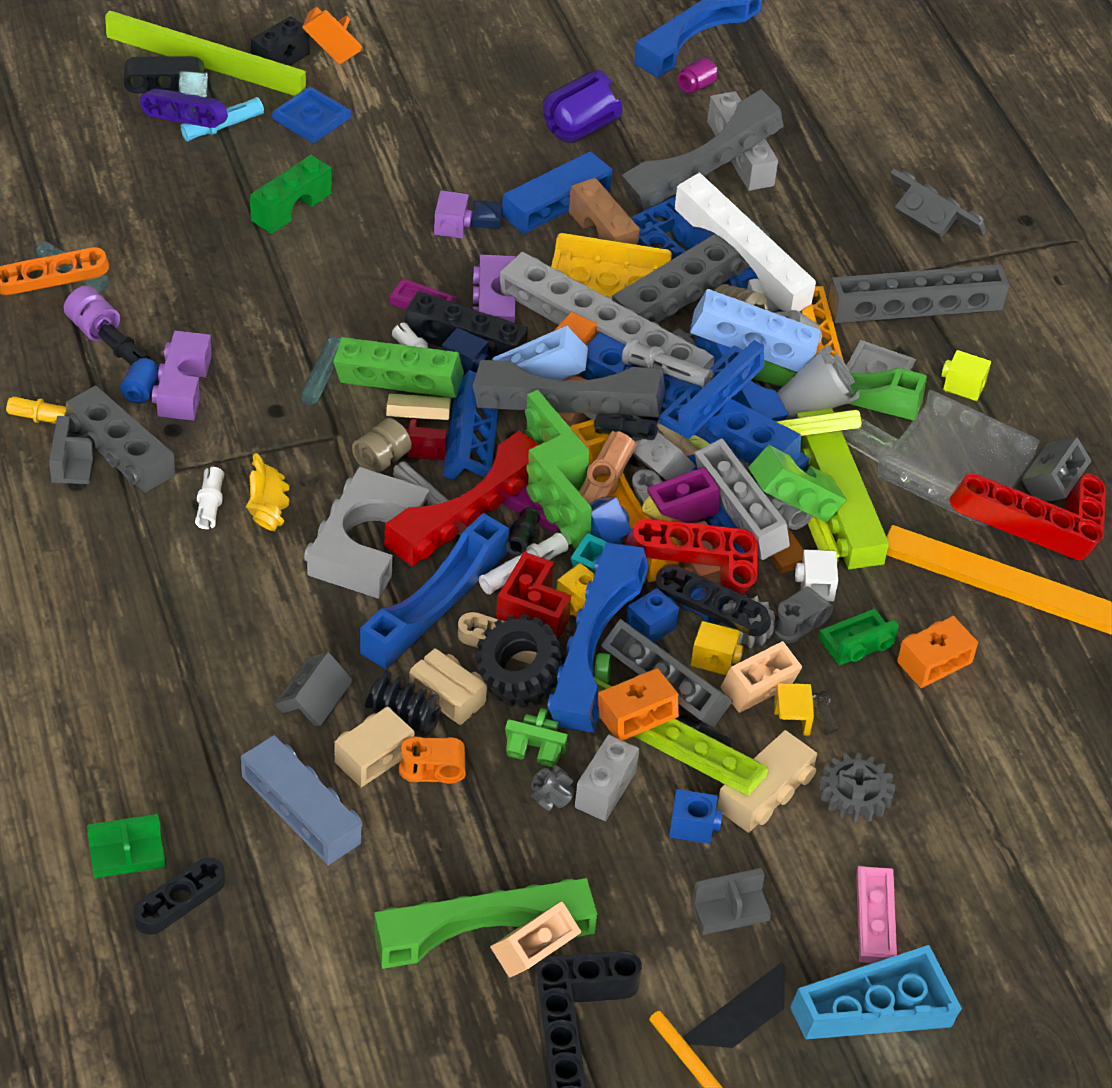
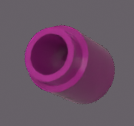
[677,58,717,93]

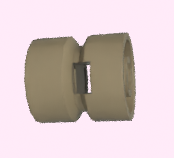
[352,418,411,473]

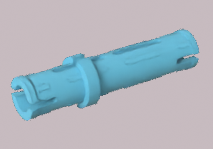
[180,97,264,142]

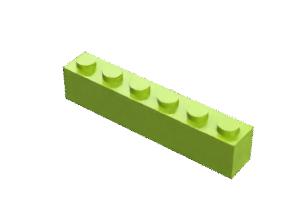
[796,408,889,570]

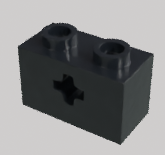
[251,16,310,66]

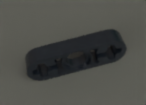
[134,858,225,934]

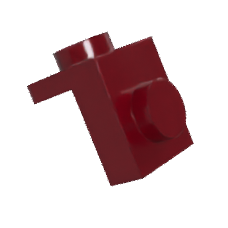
[404,418,447,460]

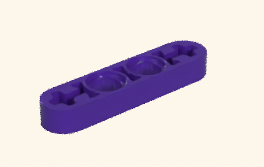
[140,88,228,128]

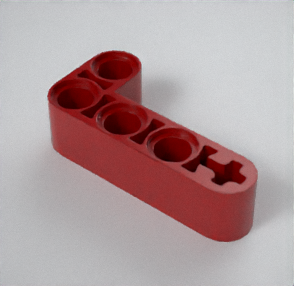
[626,519,757,595]

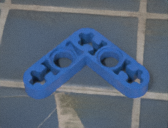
[631,196,686,260]

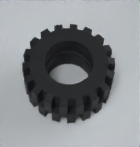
[475,614,565,708]

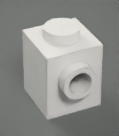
[795,550,838,601]

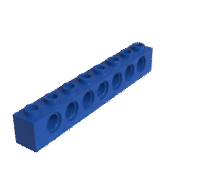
[579,332,801,464]

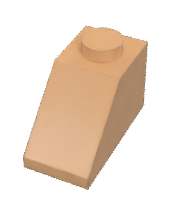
[490,901,581,978]

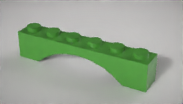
[752,360,927,421]
[374,878,597,969]

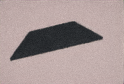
[682,963,785,1048]

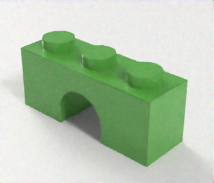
[748,444,847,522]

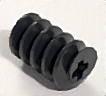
[365,671,441,736]

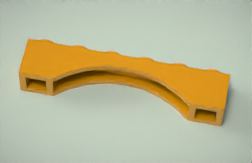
[570,419,680,582]

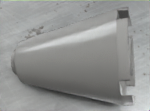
[777,346,859,420]

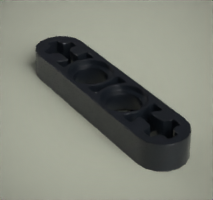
[656,564,771,637]

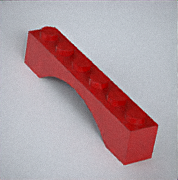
[384,431,539,566]

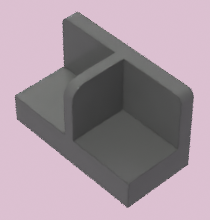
[49,416,95,484]
[691,868,771,935]

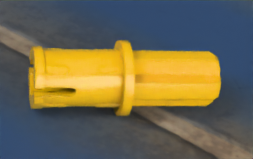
[6,396,67,424]

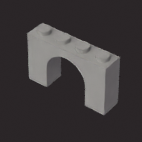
[304,467,430,599]

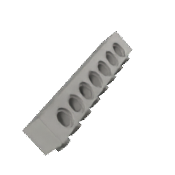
[500,252,714,370]

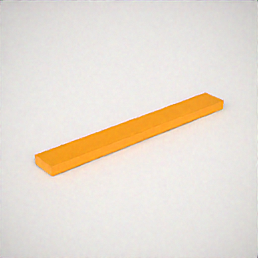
[887,525,1112,635]

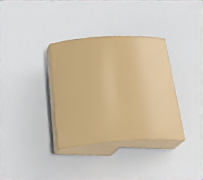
[386,394,451,420]

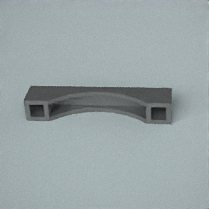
[622,89,784,211]
[473,360,666,417]

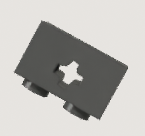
[1022,437,1091,502]

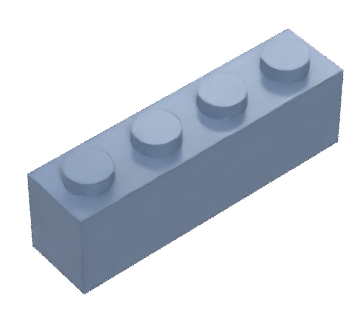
[241,735,362,865]

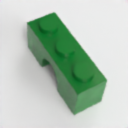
[250,155,332,234]

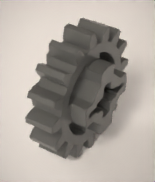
[819,753,895,822]

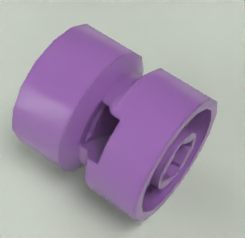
[64,286,120,342]

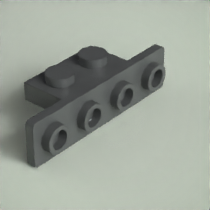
[890,168,987,239]

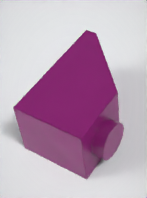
[647,467,719,523]

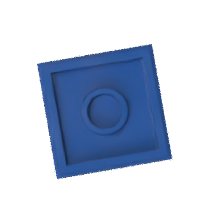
[272,86,351,144]

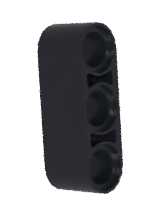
[124,56,205,94]

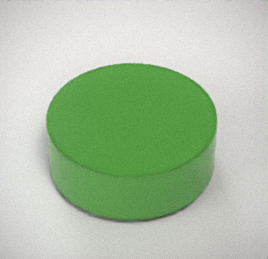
[595,653,612,685]

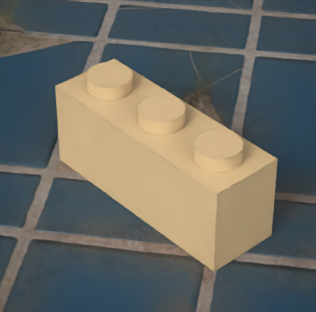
[717,730,817,833]

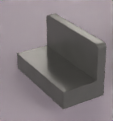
[274,652,352,727]

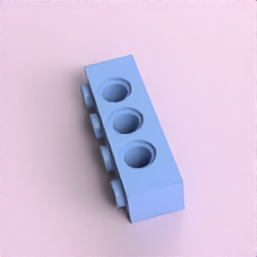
[690,289,820,372]

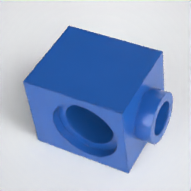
[669,789,723,844]

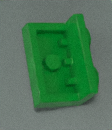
[818,609,899,666]

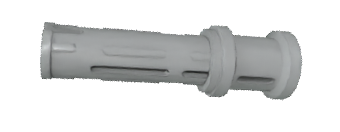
[622,338,714,388]

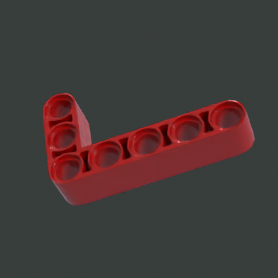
[949,473,1106,560]

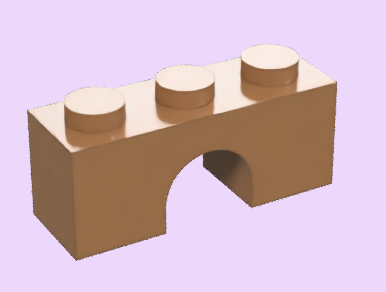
[569,178,640,245]

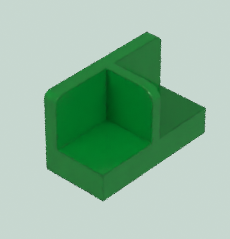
[87,814,165,879]

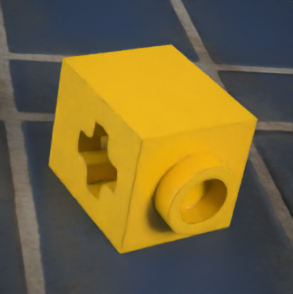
[691,621,744,675]

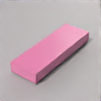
[856,866,897,963]

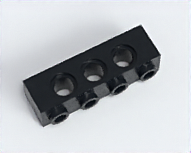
[405,291,528,360]

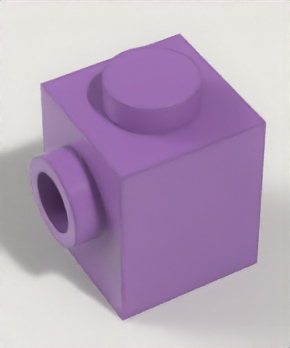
[434,191,472,238]

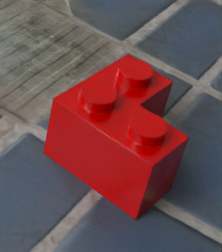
[496,552,572,640]

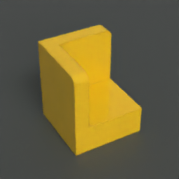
[774,683,814,736]

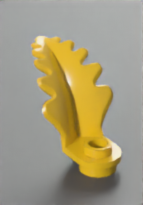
[246,453,289,531]

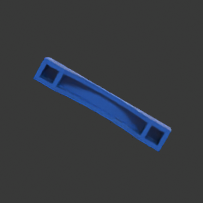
[634,0,762,78]
[360,513,509,670]
[547,542,649,733]

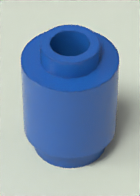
[120,358,159,403]

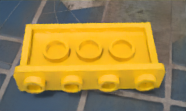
[551,233,672,300]

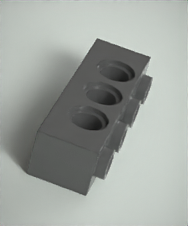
[66,385,175,493]
[601,619,733,728]

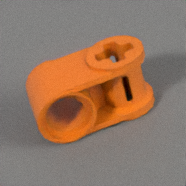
[399,737,466,784]

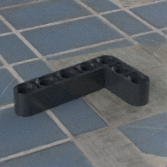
[534,951,642,1088]

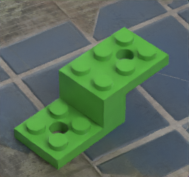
[525,390,592,549]

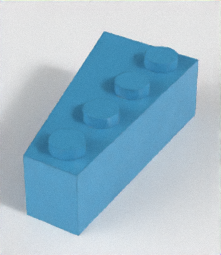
[790,945,962,1039]

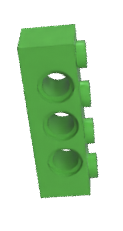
[333,337,464,398]

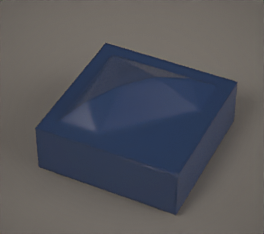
[471,200,502,229]

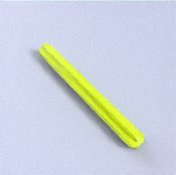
[687,410,861,450]

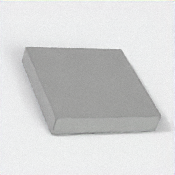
[846,340,916,373]

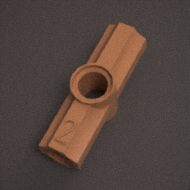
[579,431,637,504]

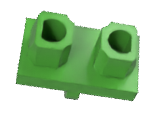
[505,707,569,768]

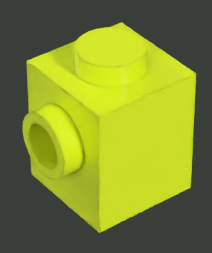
[941,350,991,401]

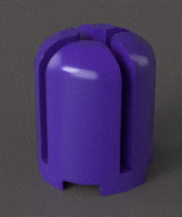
[543,69,623,143]

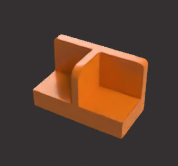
[302,6,362,65]

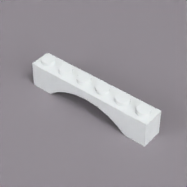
[674,173,816,312]

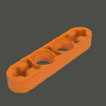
[0,247,109,295]

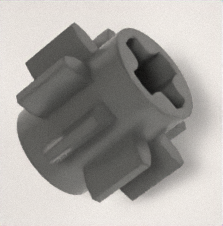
[531,765,574,811]

